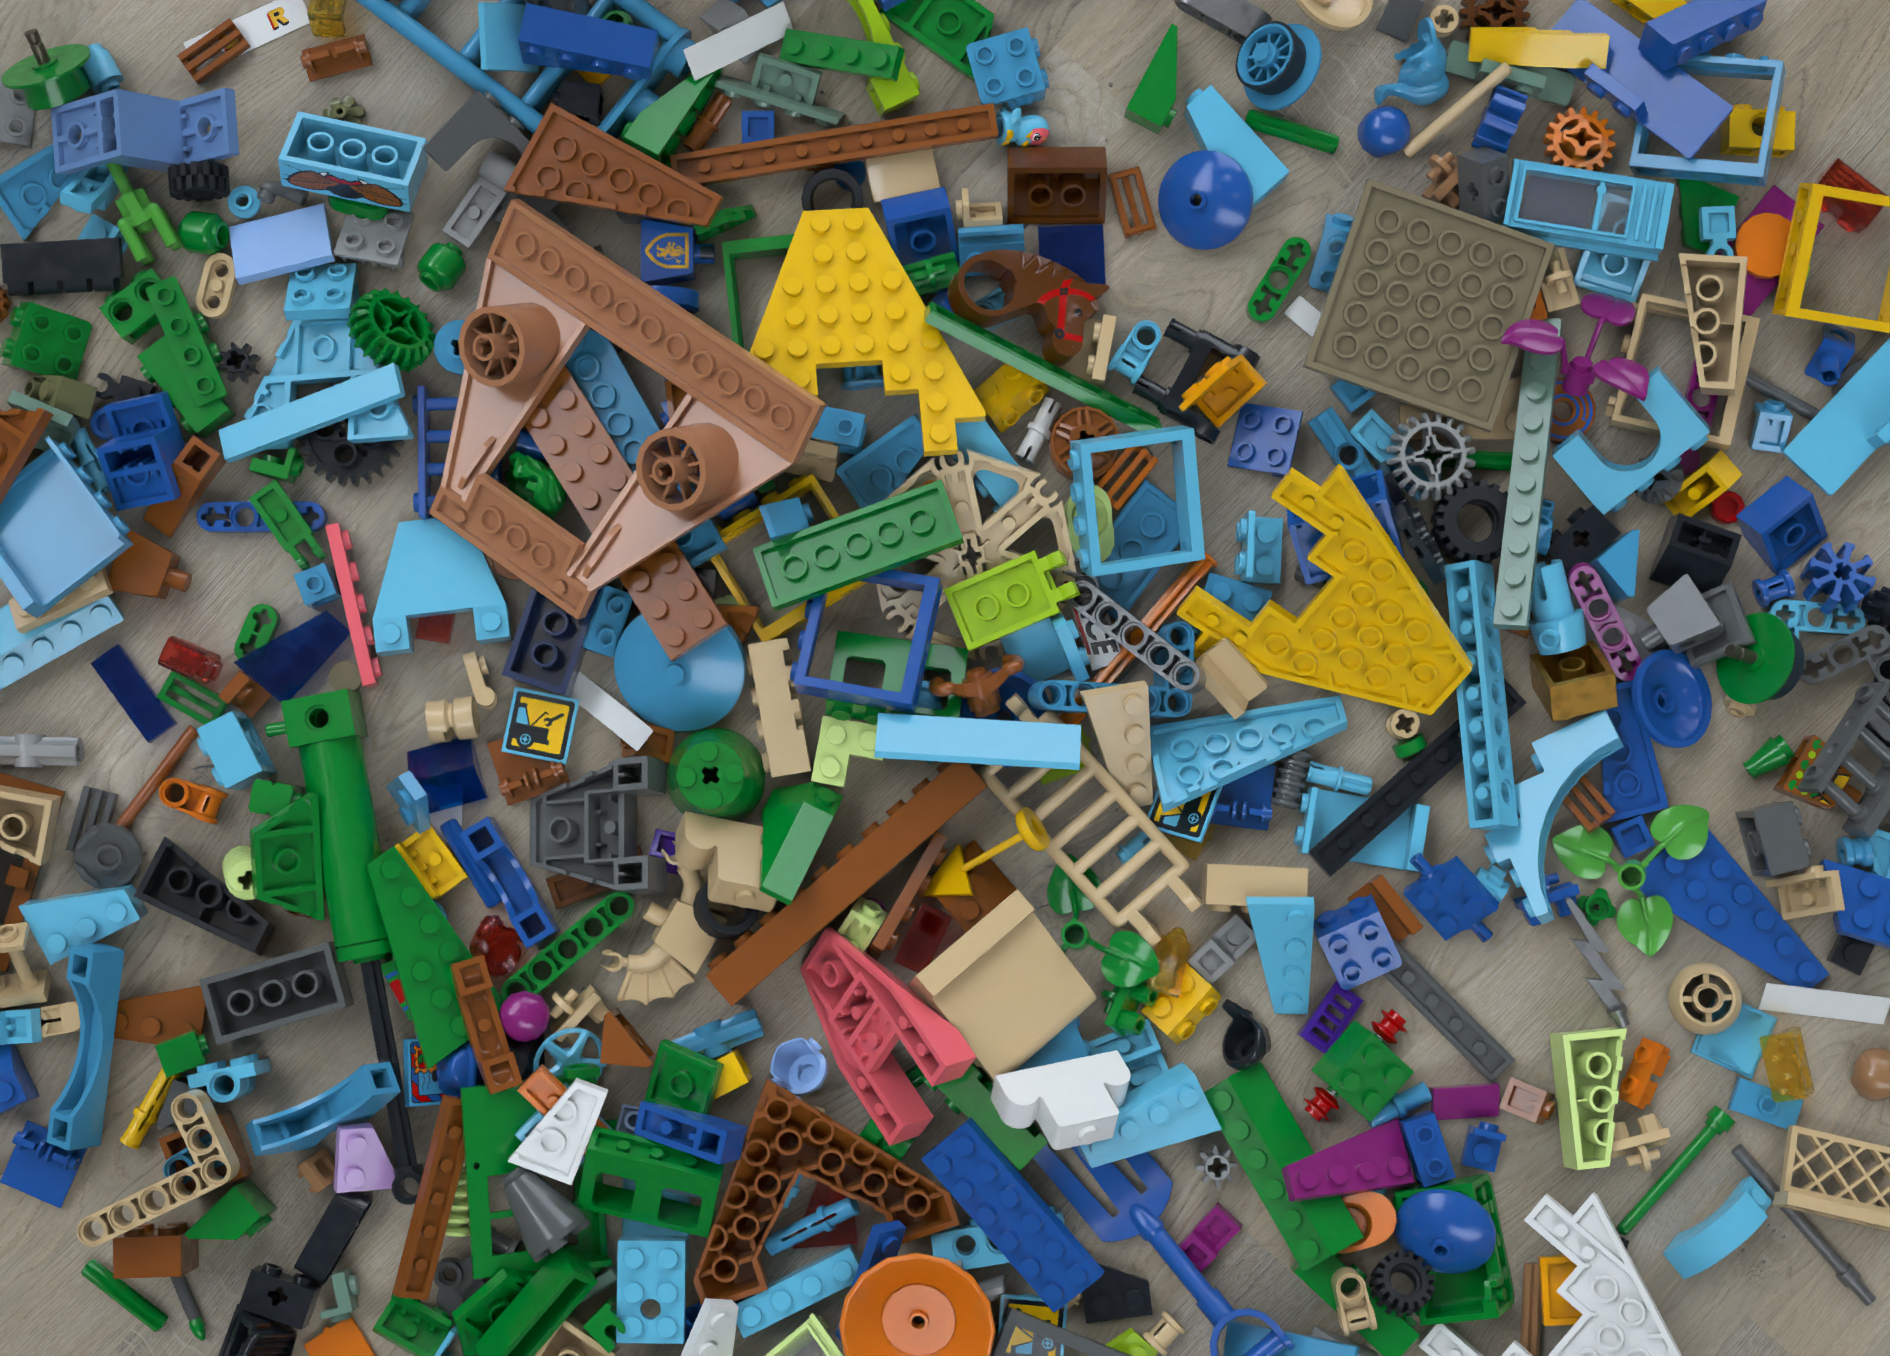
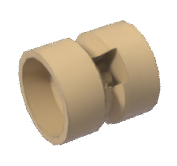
[425,696,480,744]

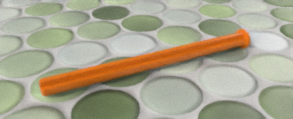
[1059,552,1218,725]

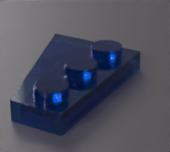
[234,609,350,703]

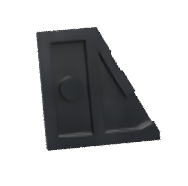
[1082,1263,1153,1323]

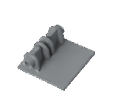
[0,75,35,147]
[333,210,414,271]

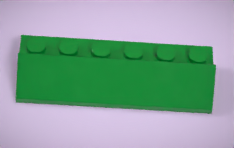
[1204,1061,1364,1272]

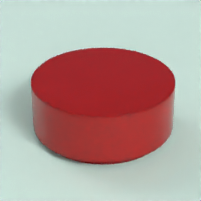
[1709,491,1745,525]

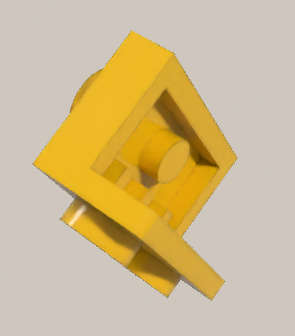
[974,363,1049,433]
[395,823,468,900]
[1141,963,1222,1045]

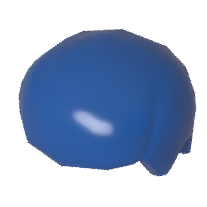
[1357,106,1411,158]

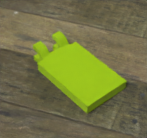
[944,550,1081,651]

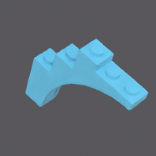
[1484,710,1624,925]

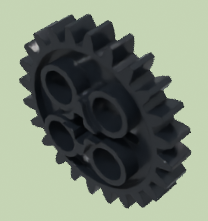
[296,381,405,487]

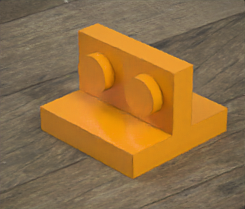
[1538,1252,1583,1326]

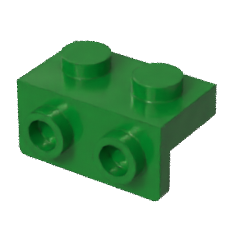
[372,1294,453,1356]

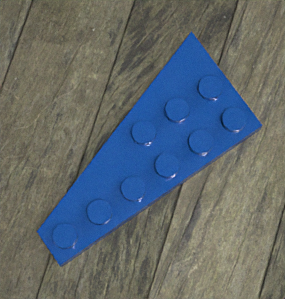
[1640,829,1829,988]

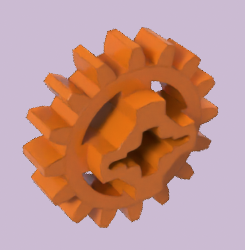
[1542,106,1616,172]

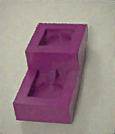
[1179,1202,1243,1272]

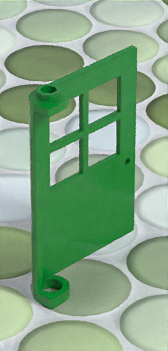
[460,1063,612,1279]

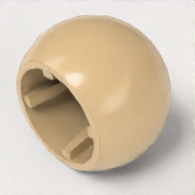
[1668,962,1743,1035]

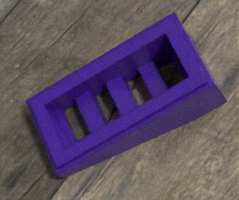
[1297,981,1363,1054]

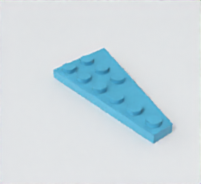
[1150,695,1347,813]

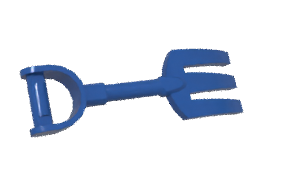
[1033,1144,1296,1356]

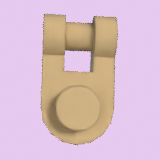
[463,651,498,710]

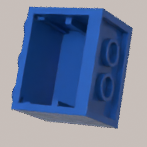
[1286,469,1404,586]

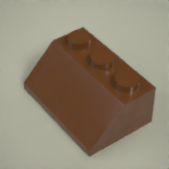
[1007,147,1107,224]

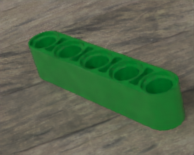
[501,891,637,1001]

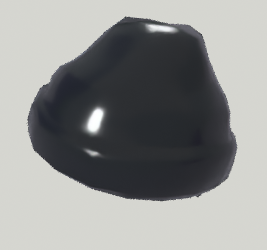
[1222,999,1272,1070]

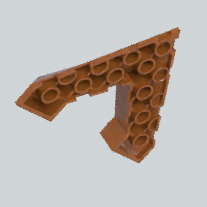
[693,1078,960,1305]

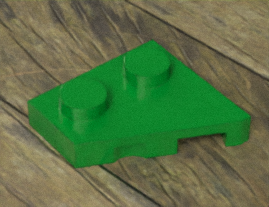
[693,204,757,243]

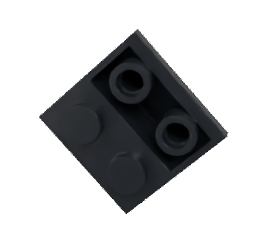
[1649,513,1742,594]

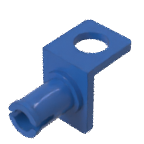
[1804,323,1855,386]

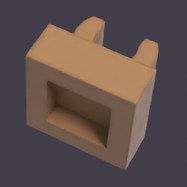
[297,1147,335,1194]

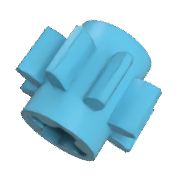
[1474,865,1510,903]

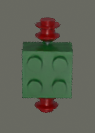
[1303,1009,1414,1122]

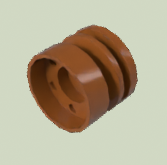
[1048,406,1119,481]

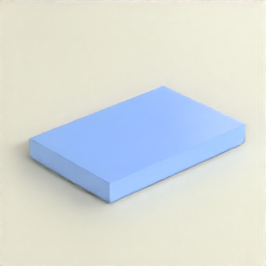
[229,203,335,285]

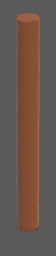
[115,725,199,829]

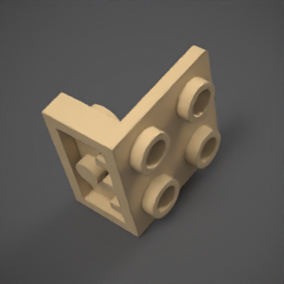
[1042,314,1117,388]

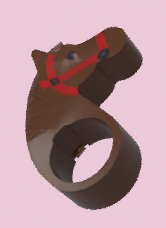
[948,249,1109,366]

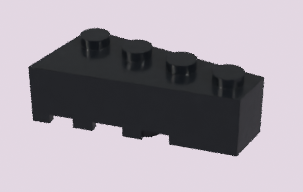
[134,836,276,956]

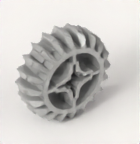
[1386,412,1476,501]

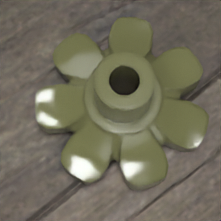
[323,96,365,125]

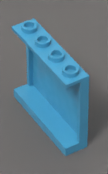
[0,436,134,618]

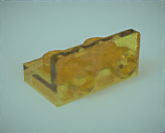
[1759,1026,1815,1102]

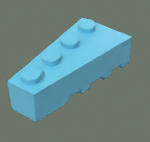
[1076,1062,1222,1168]

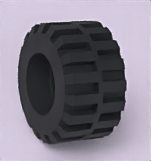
[1430,480,1508,563]

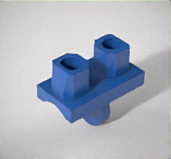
[1513,872,1580,926]

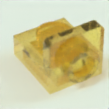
[307,0,346,37]

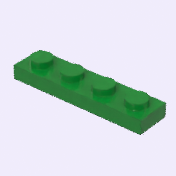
[779,28,905,82]

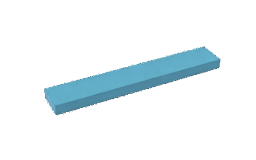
[218,363,406,463]

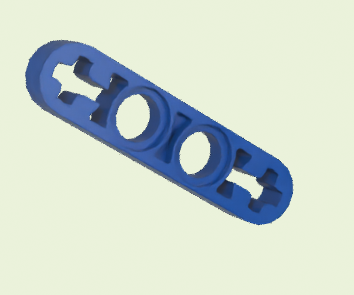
[196,501,328,533]

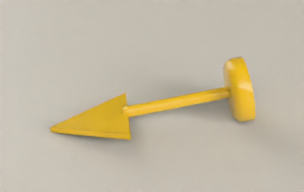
[919,807,1050,897]

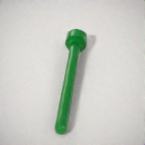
[1617,1105,1736,1235]

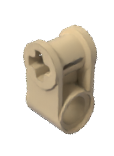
[1331,1267,1377,1337]

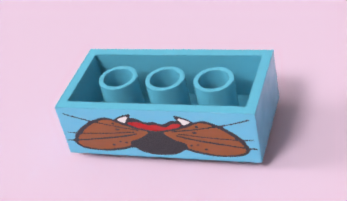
[278,111,428,213]

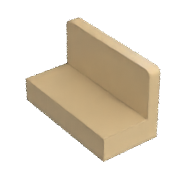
[1192,637,1268,719]

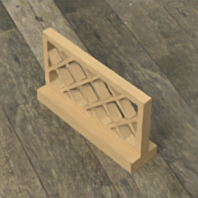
[1773,1125,1890,1232]

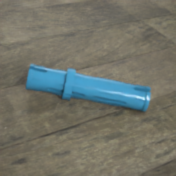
[764,1197,860,1256]

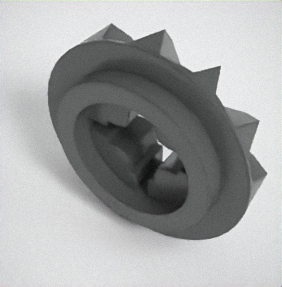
[1635,452,1684,504]

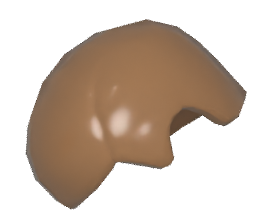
[1851,1048,1890,1101]

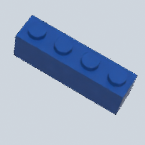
[1638,0,1767,71]

